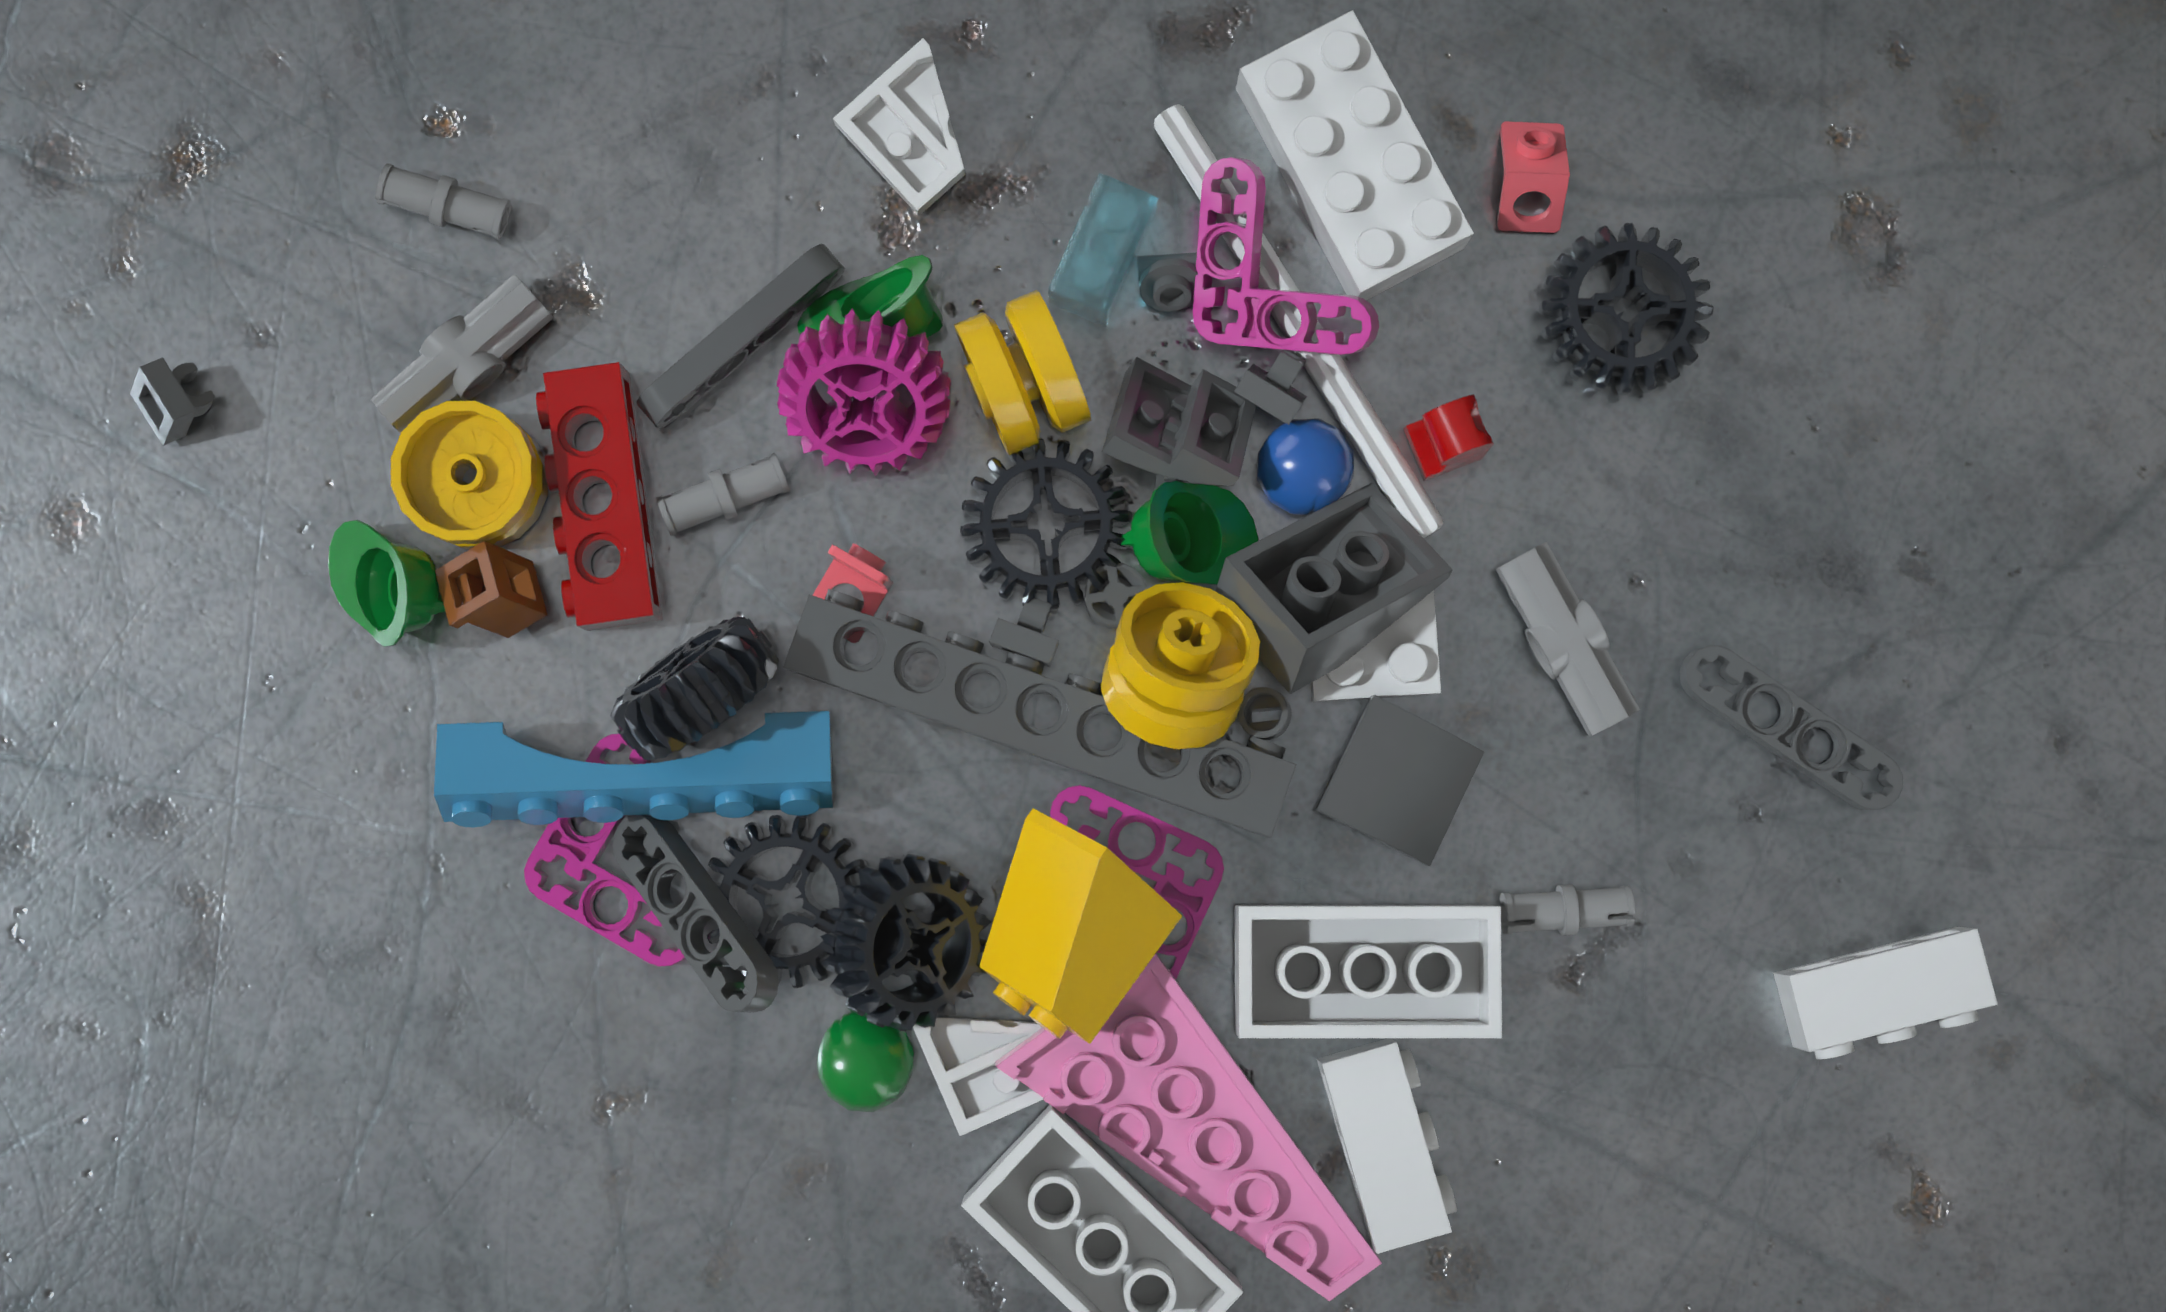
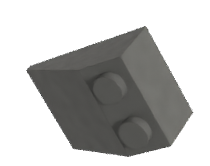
[1216,483,1452,694]

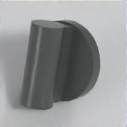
[1137,253,1198,312]

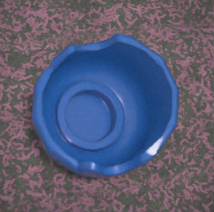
[1257,418,1354,515]

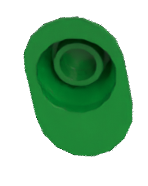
[797,255,943,338]
[1121,481,1259,585]
[328,520,445,647]

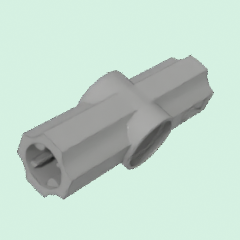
[371,274,554,434]
[1496,542,1640,736]

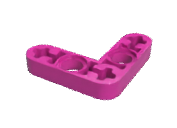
[1193,157,1379,355]
[524,734,686,966]
[1050,785,1224,979]

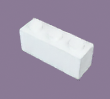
[1773,927,1998,1059]
[1317,1038,1457,1254]

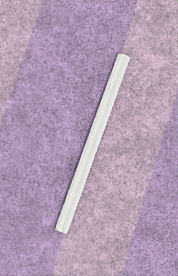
[1154,104,1443,538]

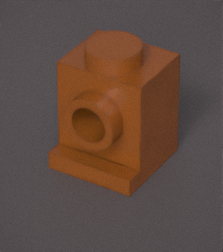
[435,541,548,638]

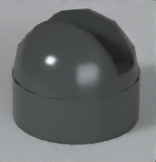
[1238,687,1292,740]

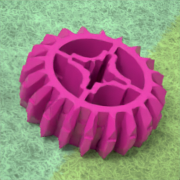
[777,308,951,477]

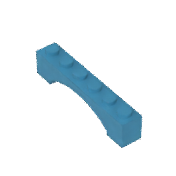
[434,711,833,828]

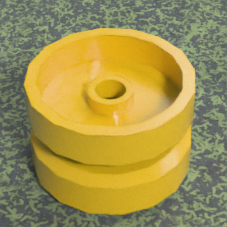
[954,290,1092,455]
[391,401,548,550]
[1101,582,1260,750]

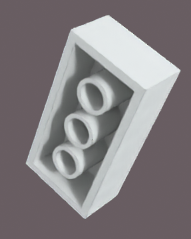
[1236,10,1474,300]
[1234,905,1502,1038]
[961,1105,1243,1312]

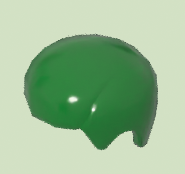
[817,1012,914,1112]

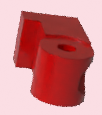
[1403,394,1494,481]

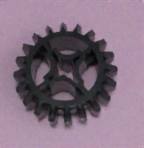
[1539,223,1714,396]
[960,438,1132,611]
[610,617,779,760]
[707,815,867,988]
[820,854,992,1031]

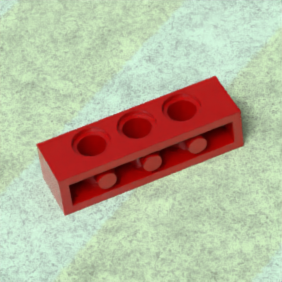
[536,362,663,631]

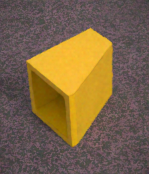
[979,808,1182,1044]

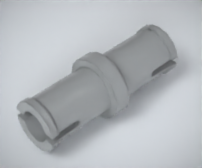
[375,163,511,239]
[656,453,790,536]
[1499,884,1635,936]

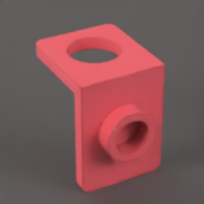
[1497,121,1570,233]
[813,543,893,643]

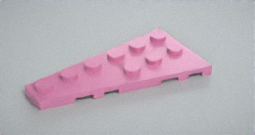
[995,953,1382,1301]

